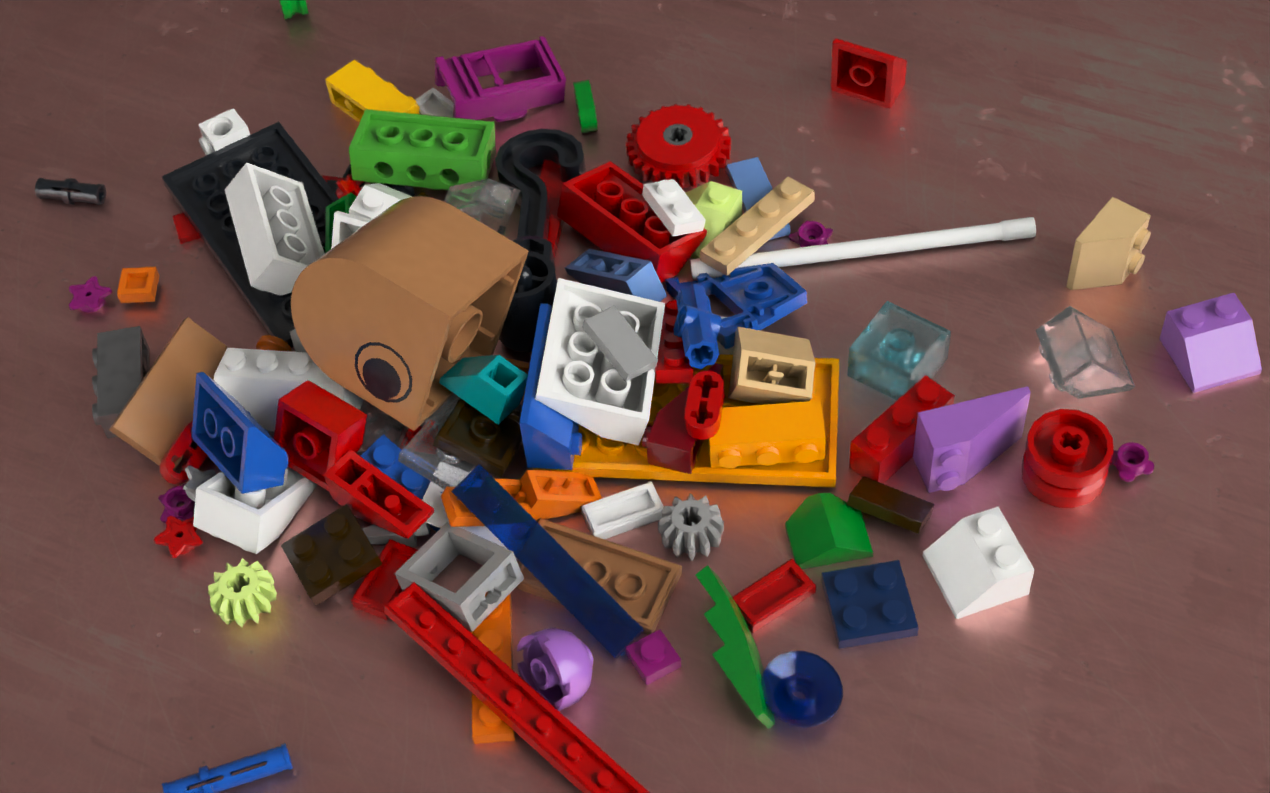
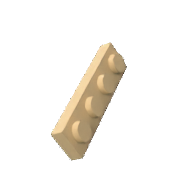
[700,177,815,276]

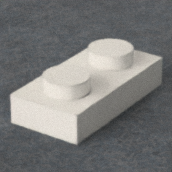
[642,179,706,236]

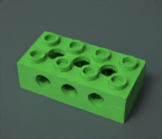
[349,109,496,194]

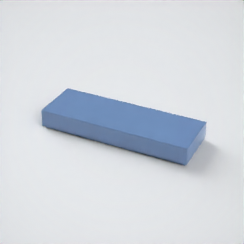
[726,157,790,240]

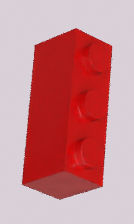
[849,375,955,484]

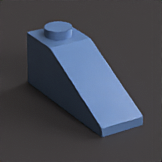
[565,249,667,302]

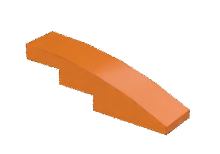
[441,470,602,527]

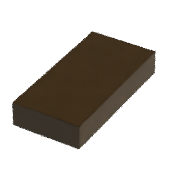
[847,476,934,534]

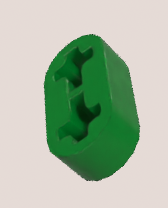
[573,80,598,133]

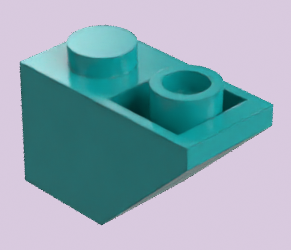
[439,355,528,425]

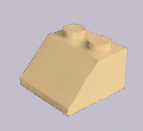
[1066,197,1151,290]

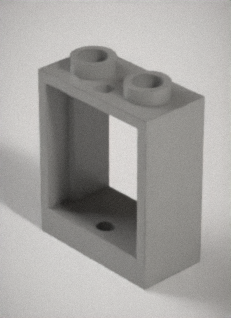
[394,522,524,632]

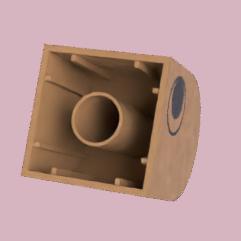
[291,196,529,431]

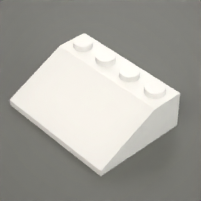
[535,278,665,446]

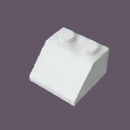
[922,507,1034,619]

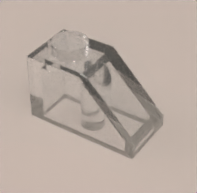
[444,178,520,236]

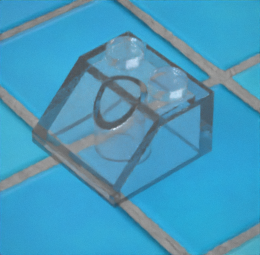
[1036,306,1135,399]

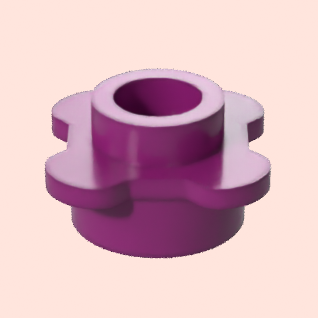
[1111,442,1154,482]

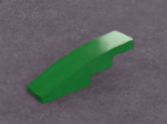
[696,565,775,729]

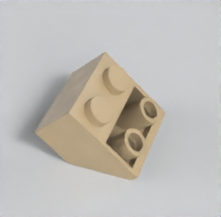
[728,327,815,405]

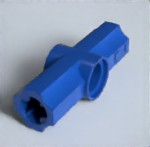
[674,283,721,370]

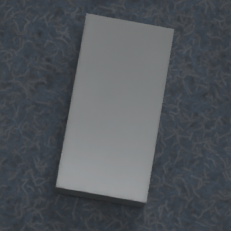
[582,305,658,382]

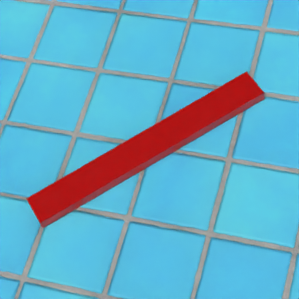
[384,582,650,793]

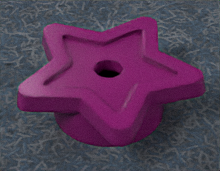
[789,221,833,247]
[69,276,112,313]
[158,483,195,523]

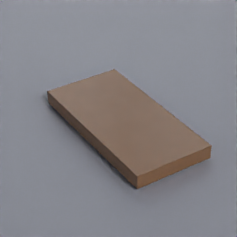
[109,317,229,470]
[515,518,682,635]

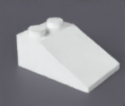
[193,467,317,554]

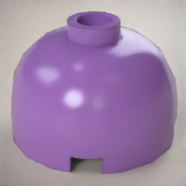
[517,628,593,711]

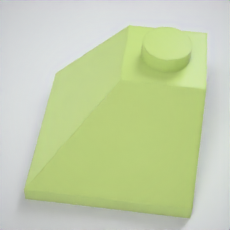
[685,181,742,259]

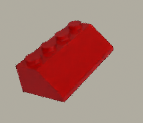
[557,161,707,283]

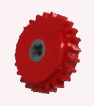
[626,104,731,190]

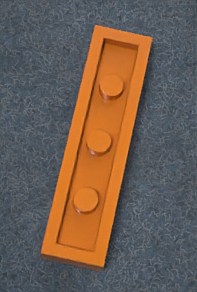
[471,592,515,744]

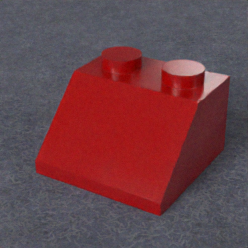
[831,38,907,109]
[274,380,367,491]

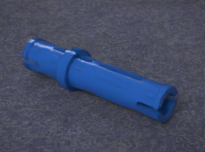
[162,743,293,793]

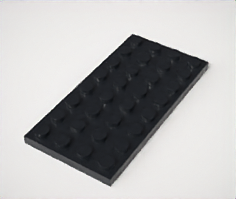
[162,122,339,348]

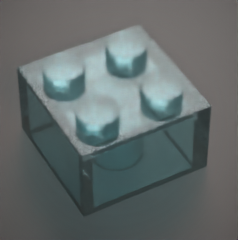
[847,301,951,400]

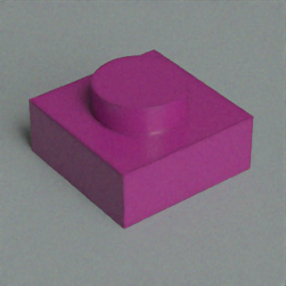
[626,629,681,685]

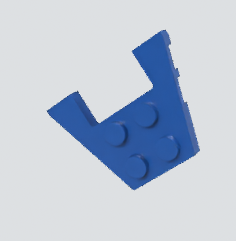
[665,263,807,349]

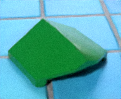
[785,493,873,569]

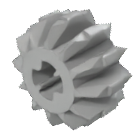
[658,492,724,561]

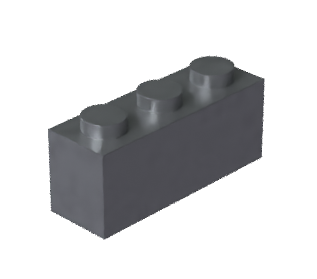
[92,326,150,438]

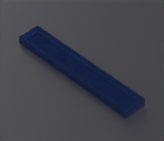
[452,464,644,659]

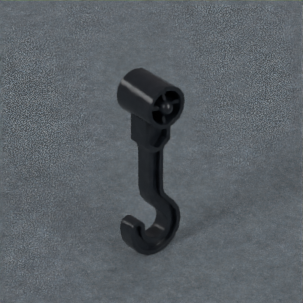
[495,129,586,352]

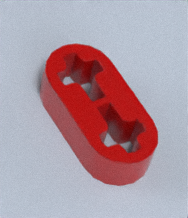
[685,370,725,440]
[159,421,207,485]

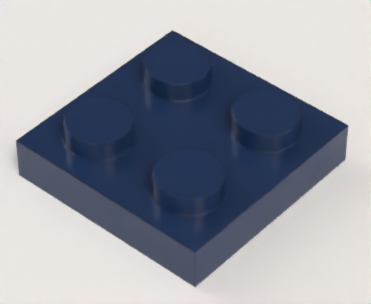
[821,560,919,649]

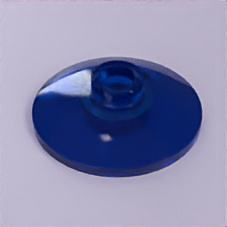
[761,651,843,727]

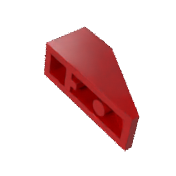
[324,449,434,539]

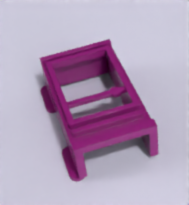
[435,36,566,122]

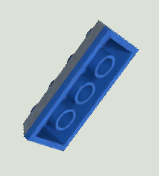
[519,303,582,470]

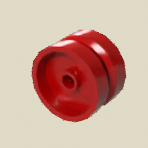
[1022,409,1114,508]

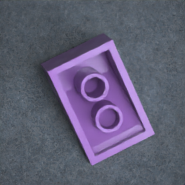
[913,386,1031,493]

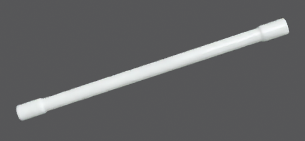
[690,217,1036,280]

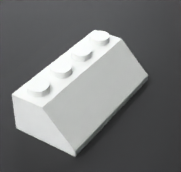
[225,162,324,296]
[214,348,364,435]

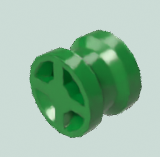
[279,0,309,20]

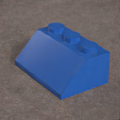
[191,372,288,494]

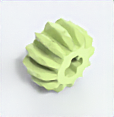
[208,558,277,628]

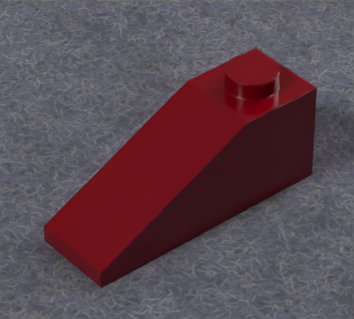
[642,363,724,474]

